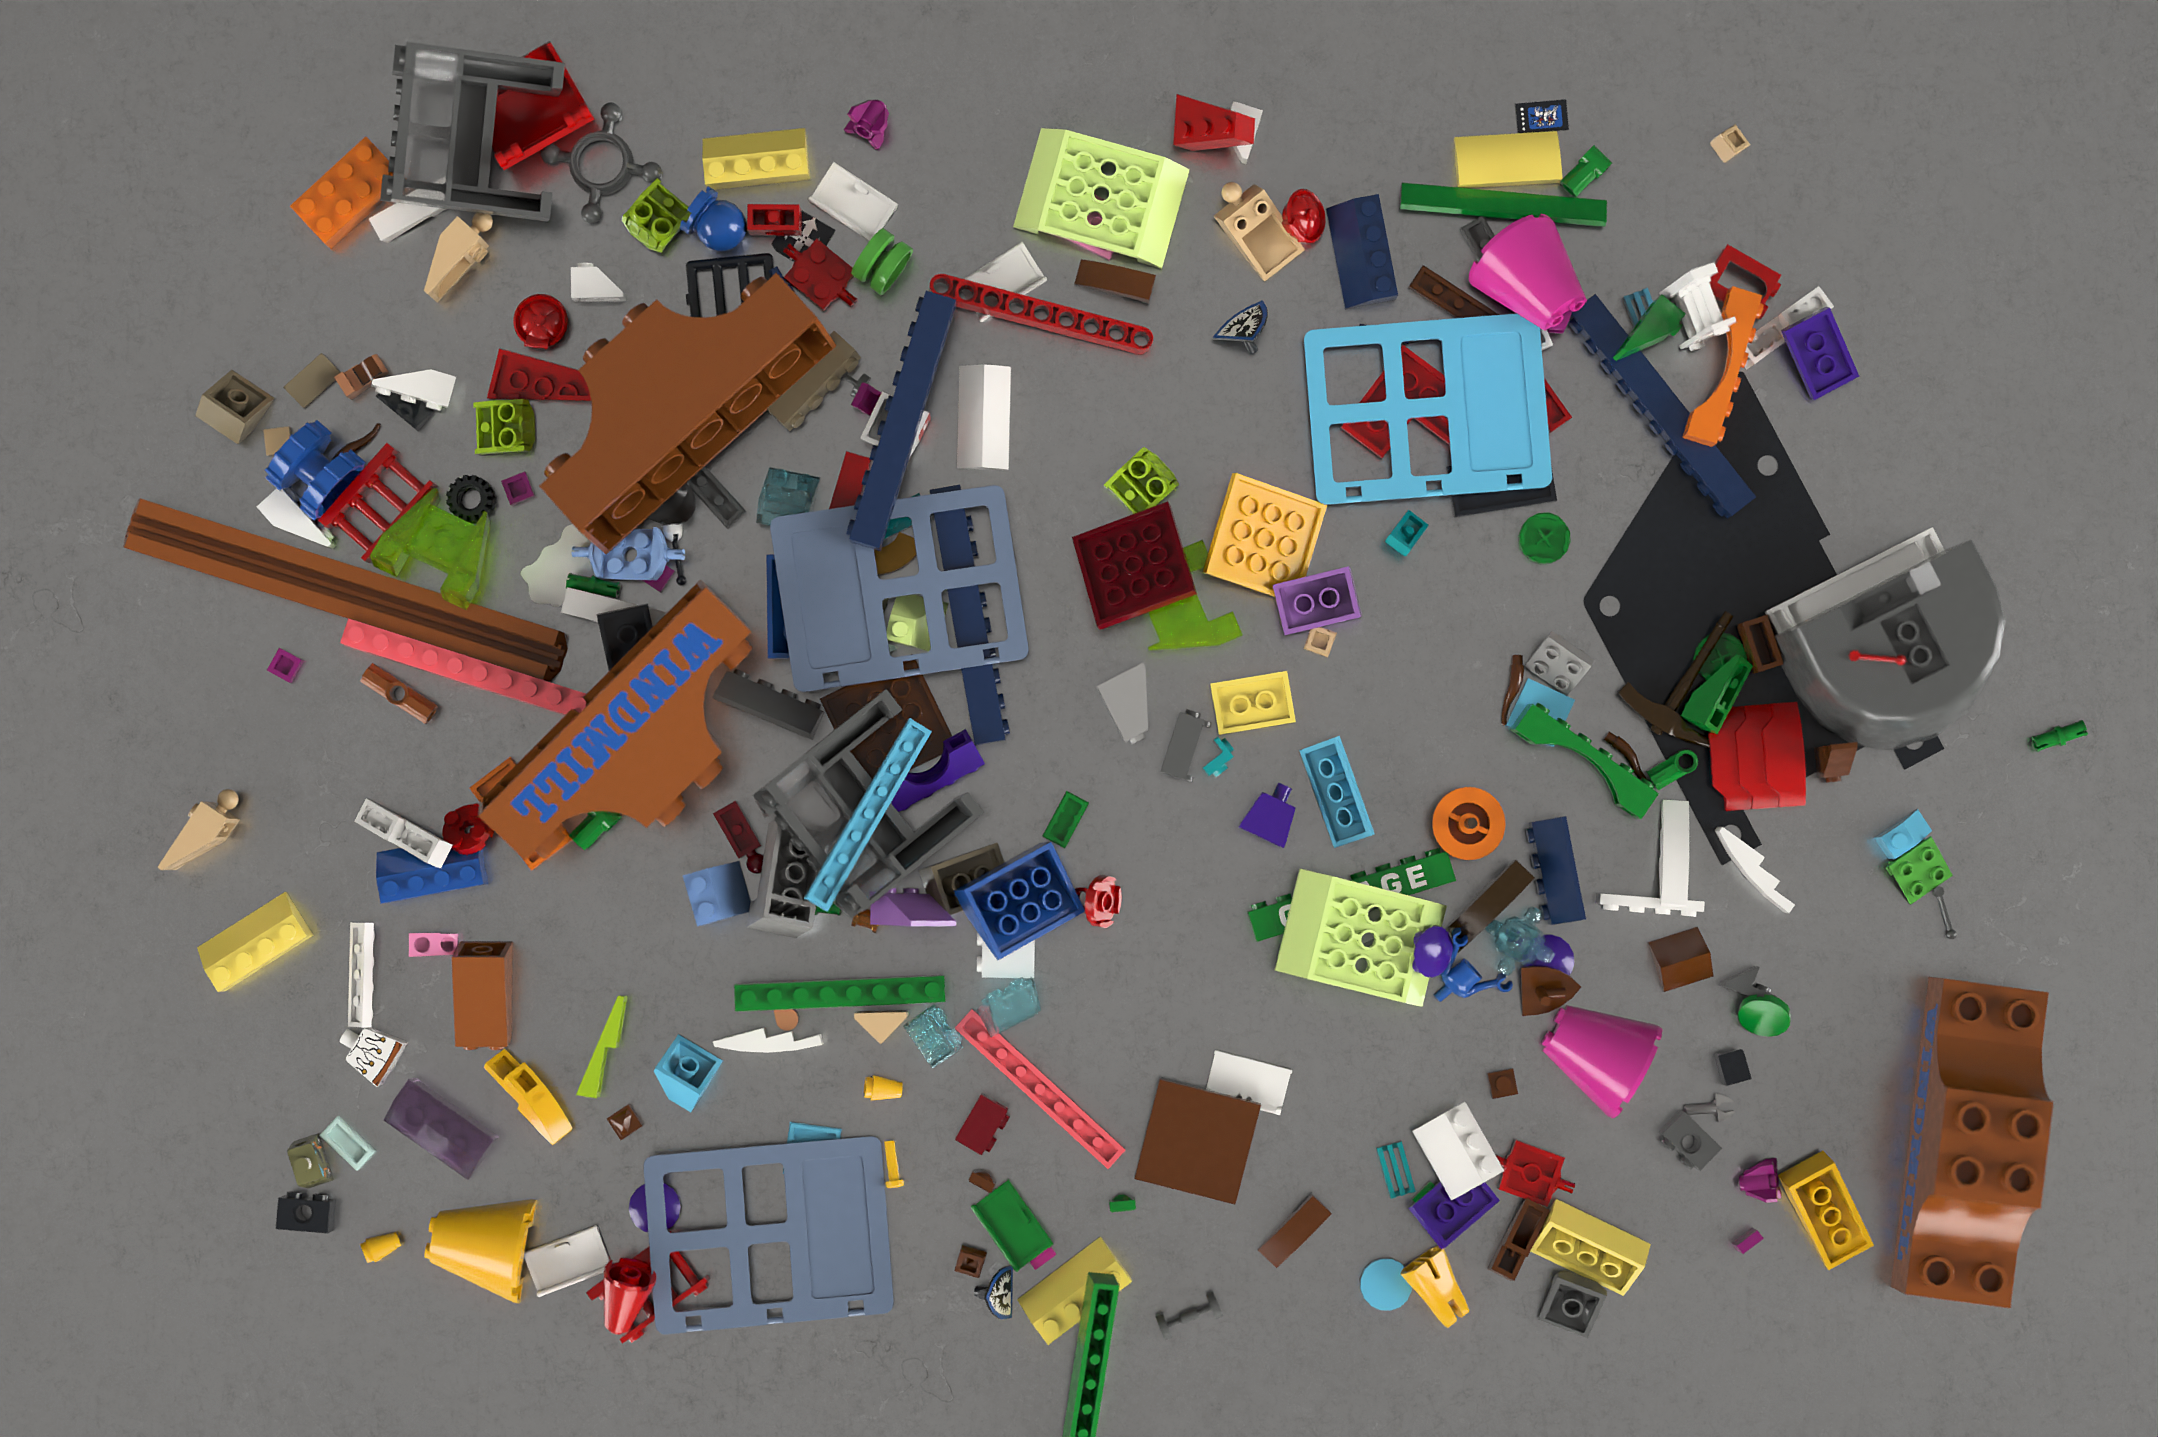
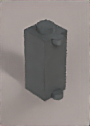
[1161,709,1212,782]

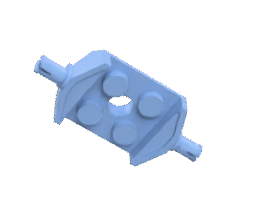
[572,527,685,581]

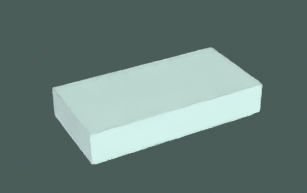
[319,1116,376,1171]

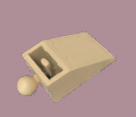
[1214,182,1305,281]
[424,213,493,303]
[158,789,240,870]

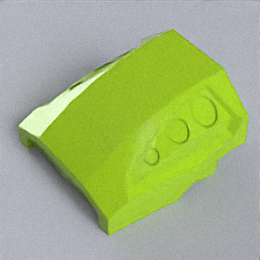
[622,178,691,252]
[473,399,535,454]
[1104,447,1179,514]

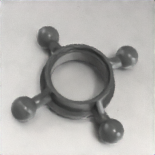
[540,102,662,223]

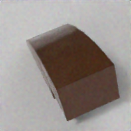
[1074,259,1156,303]
[1258,1194,1332,1268]
[1488,1198,1550,1281]

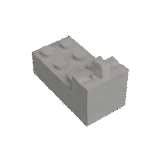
[747,820,826,938]

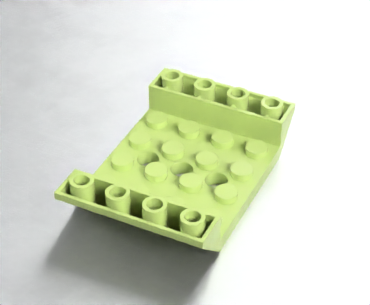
[1013,128,1190,269]
[1275,869,1447,1007]

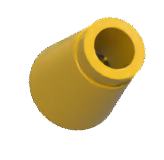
[864,1075,902,1101]
[360,1232,402,1263]

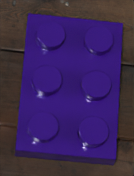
[1781,306,1859,400]
[1409,1181,1500,1250]

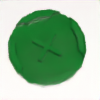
[1518,512,1571,564]
[1694,633,1747,680]
[1738,994,1791,1037]

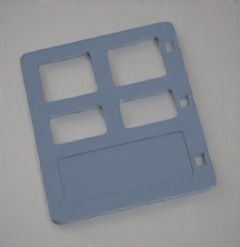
[770,485,1029,692]
[643,1136,894,1334]

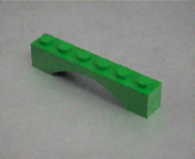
[1510,703,1659,819]

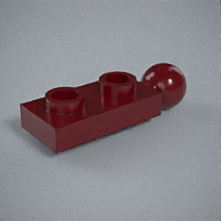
[713,801,764,874]

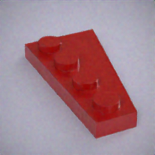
[487,348,591,401]

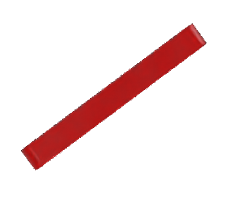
[929,274,1153,355]

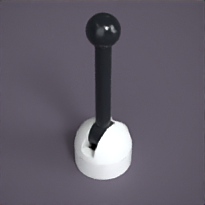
[661,523,687,586]

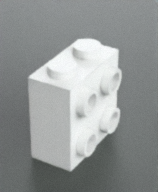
[977,932,1035,978]

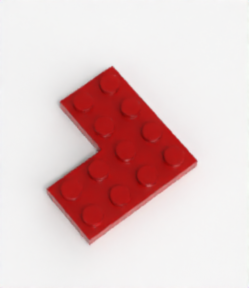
[1341,345,1450,459]

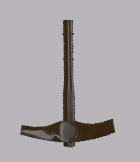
[1618,611,1734,748]

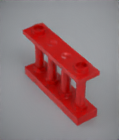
[318,443,438,563]
[586,1228,710,1344]

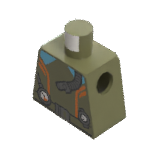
[287,1133,334,1189]

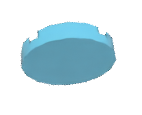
[1360,1258,1412,1311]

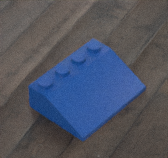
[954,842,1085,960]

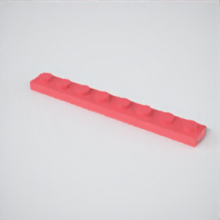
[955,1009,1126,1169]

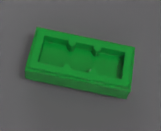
[1042,791,1089,848]

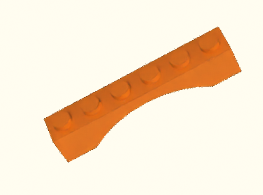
[1682,286,1764,447]

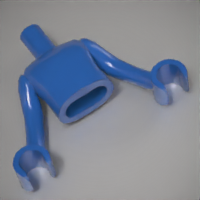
[1434,927,1513,1002]

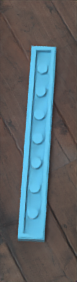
[804,718,932,911]

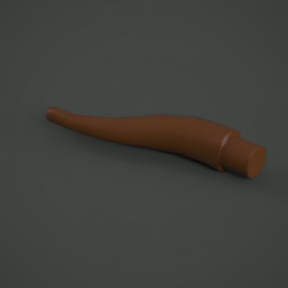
[331,423,381,461]
[1501,655,1524,726]
[1603,731,1653,784]

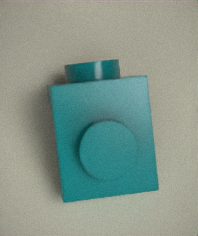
[1202,736,1234,777]

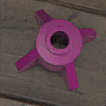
[844,99,889,149]
[1739,1158,1782,1203]

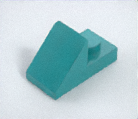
[1385,509,1429,557]

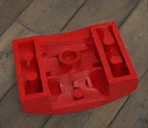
[1708,702,1806,811]

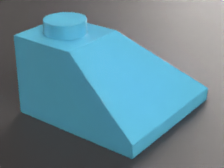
[654,1034,723,1112]

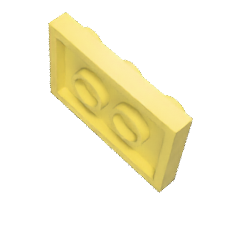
[1210,671,1296,735]

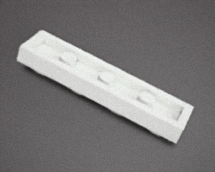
[1596,893,1705,917]
[348,922,375,1028]

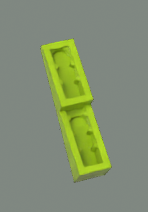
[576,995,628,1098]

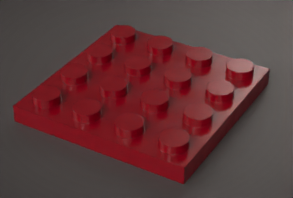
[1072,501,1197,630]

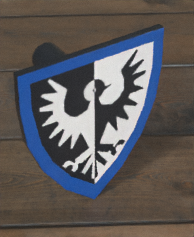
[1212,300,1268,354]
[974,1265,1013,1319]

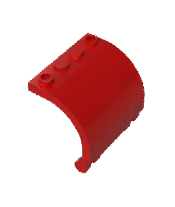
[492,41,594,170]

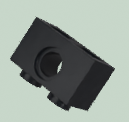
[275,1191,336,1233]

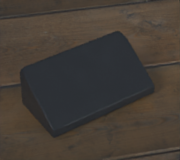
[376,392,435,431]

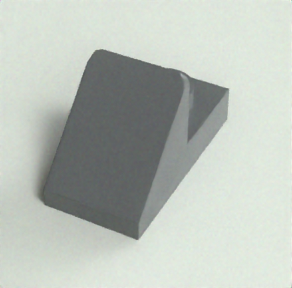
[1719,966,1777,997]

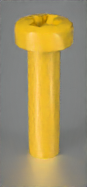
[884,1140,904,1188]

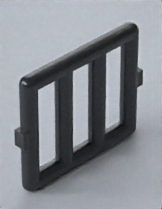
[686,253,774,317]

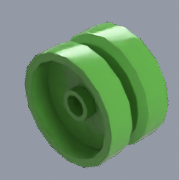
[851,228,913,296]

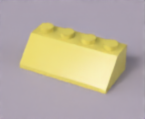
[702,128,810,190]
[197,892,314,992]
[1530,1199,1651,1296]
[1017,1236,1132,1345]

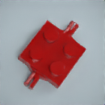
[783,238,857,312]
[1496,1140,1575,1207]

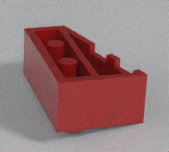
[1173,94,1255,151]

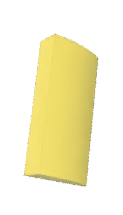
[1454,131,1563,188]

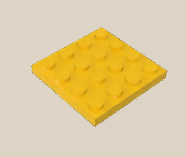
[1202,473,1327,597]

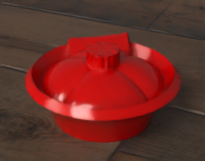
[1282,189,1326,243]
[513,294,568,349]

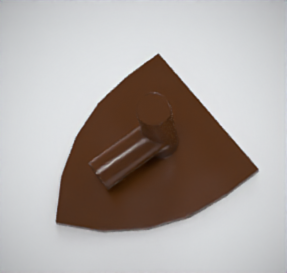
[1521,966,1581,1016]

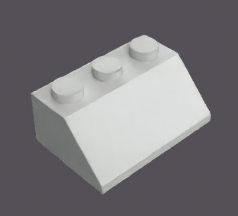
[1412,1102,1504,1200]

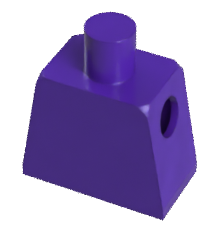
[1238,783,1296,848]

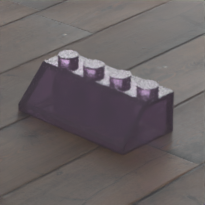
[384,1077,499,1180]

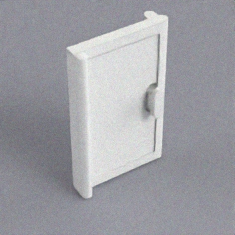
[808,162,898,241]
[962,242,1047,322]
[1206,1050,1292,1115]
[524,1225,610,1297]

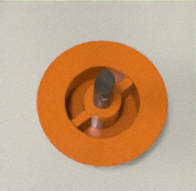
[1432,787,1506,860]

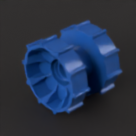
[265,420,366,521]

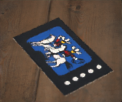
[1515,99,1569,133]

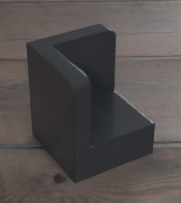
[1714,1049,1752,1086]

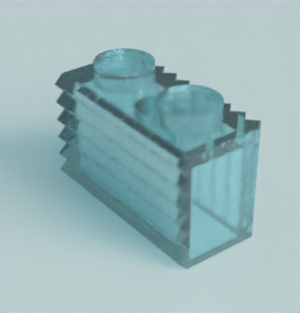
[903,1004,963,1068]

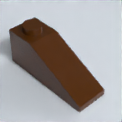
[1814,742,1858,783]

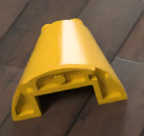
[424,1199,537,1304]

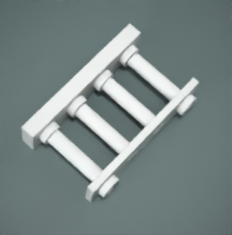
[1659,262,1736,352]

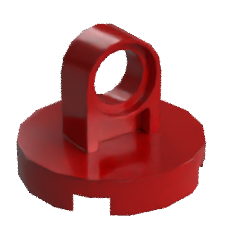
[1075,875,1122,928]

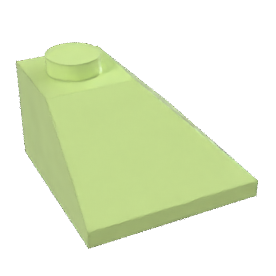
[886,594,949,651]

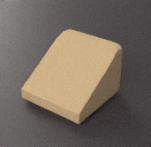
[1710,124,1750,163]

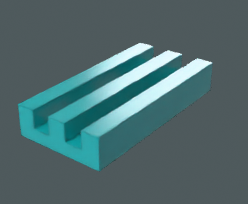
[1376,1141,1416,1199]

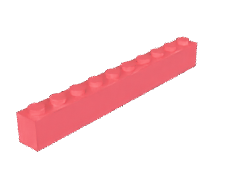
[340,618,587,716]

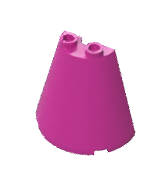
[1469,214,1587,331]
[1541,1005,1663,1119]

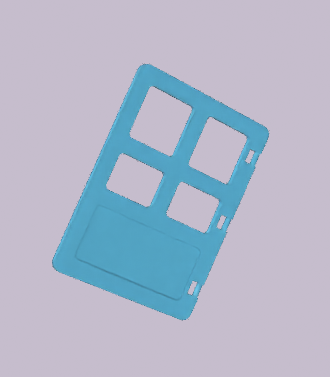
[1304,314,1552,505]

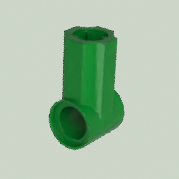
[1560,145,1612,198]
[1646,749,1698,790]
[569,811,622,851]

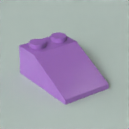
[1273,566,1362,635]
[870,888,956,926]

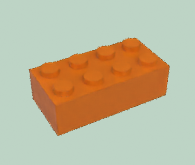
[290,136,407,249]

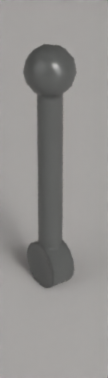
[1933,886,1957,939]

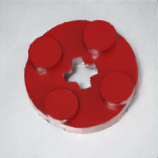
[442,803,494,855]

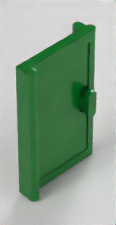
[971,1180,1054,1272]

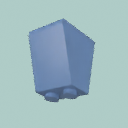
[683,861,751,926]

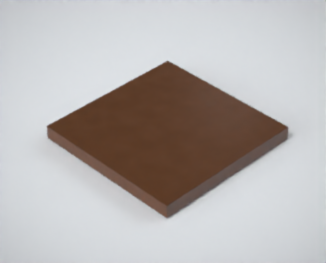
[820,654,952,780]
[1134,1078,1261,1205]

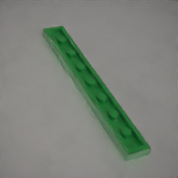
[1400,183,1607,227]

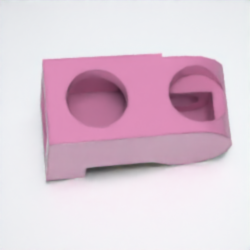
[409,933,458,957]

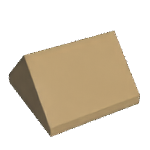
[854,1010,909,1044]

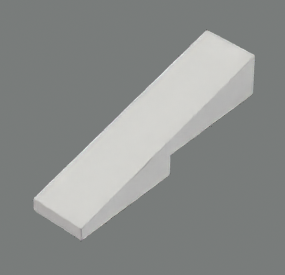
[368,177,446,242]
[1745,286,1834,370]
[354,798,453,868]

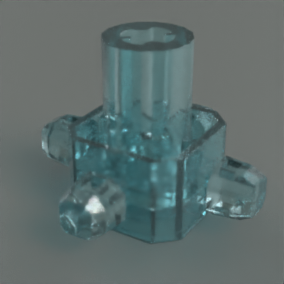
[1485,906,1555,976]

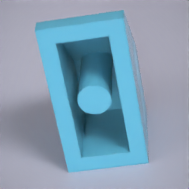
[1874,809,1932,859]

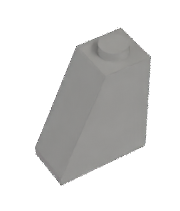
[1097,663,1148,744]

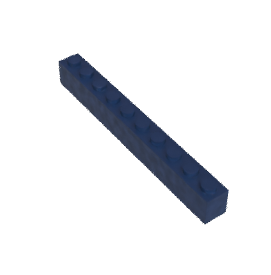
[846,291,957,551]
[1568,294,1756,519]
[930,484,1010,746]

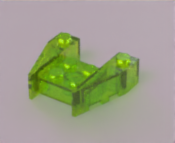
[370,488,490,610]
[1147,539,1243,652]

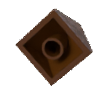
[1647,927,1714,992]

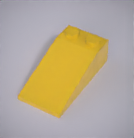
[1778,1151,1874,1270]

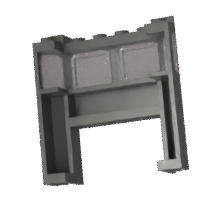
[380,42,565,221]
[753,689,984,919]

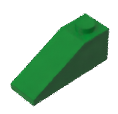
[1613,294,1686,361]
[1681,654,1753,734]

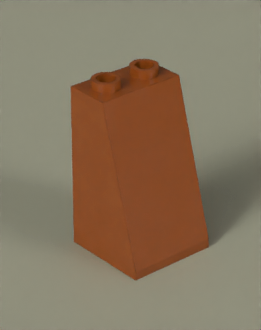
[452,941,513,1050]

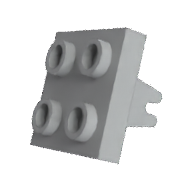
[1524,631,1595,696]

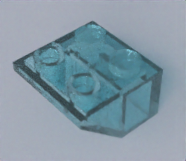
[756,467,820,525]
[977,977,1041,1037]

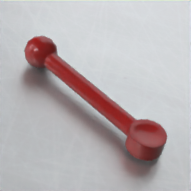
[1849,650,1906,665]

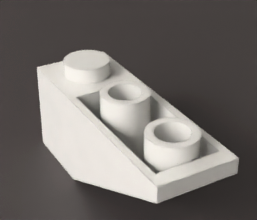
[371,369,456,411]
[256,488,337,549]

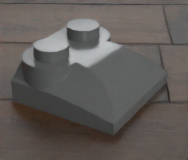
[1538,1271,1607,1338]

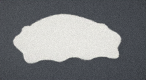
[521,524,610,607]

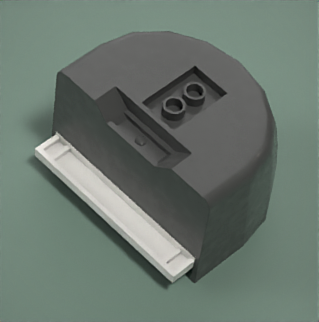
[1765,527,2005,750]

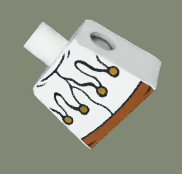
[339,1027,408,1087]

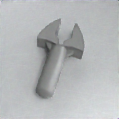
[1684,1093,1735,1122]

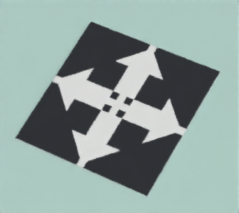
[771,211,836,262]

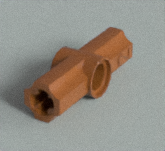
[360,663,438,724]

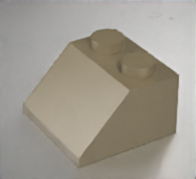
[195,370,274,444]

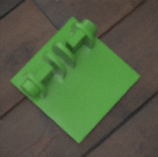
[1885,836,1953,905]

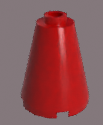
[604,1258,656,1334]

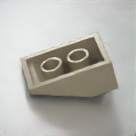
[918,843,1004,915]

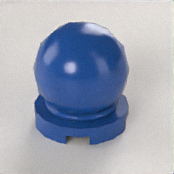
[680,186,747,252]

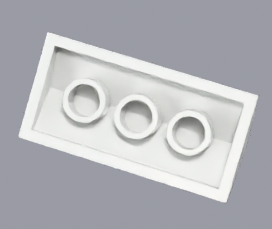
[957,364,1011,470]

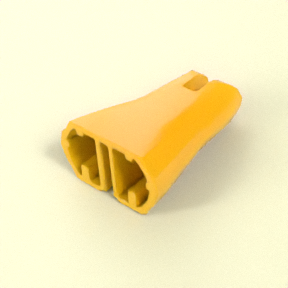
[1400,1246,1469,1328]

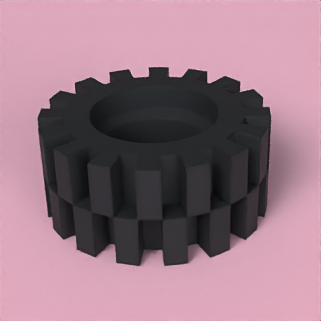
[446,475,496,523]

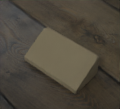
[283,353,341,409]

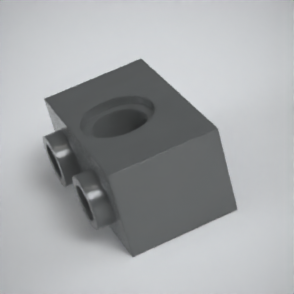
[1659,1110,1722,1171]

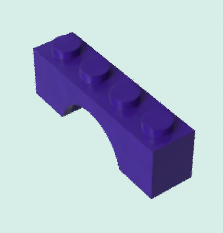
[891,729,985,812]

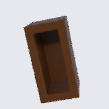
[1737,615,1783,674]

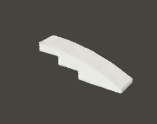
[561,587,667,626]
[1659,800,1689,908]
[1715,827,1795,913]
[713,1027,824,1053]

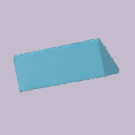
[1299,736,1375,848]

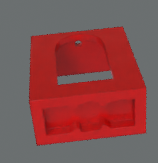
[1709,244,1781,320]

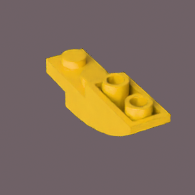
[484,1049,572,1145]

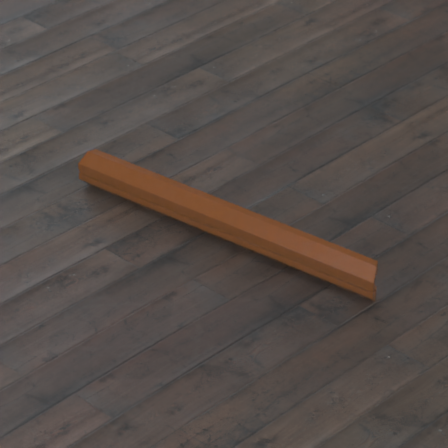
[123,498,568,682]

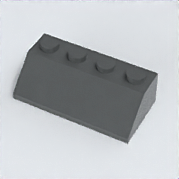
[712,669,824,740]

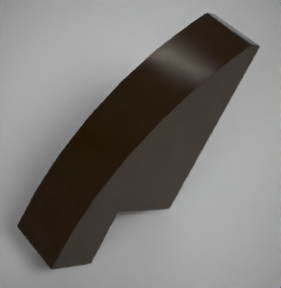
[1445,860,1535,953]

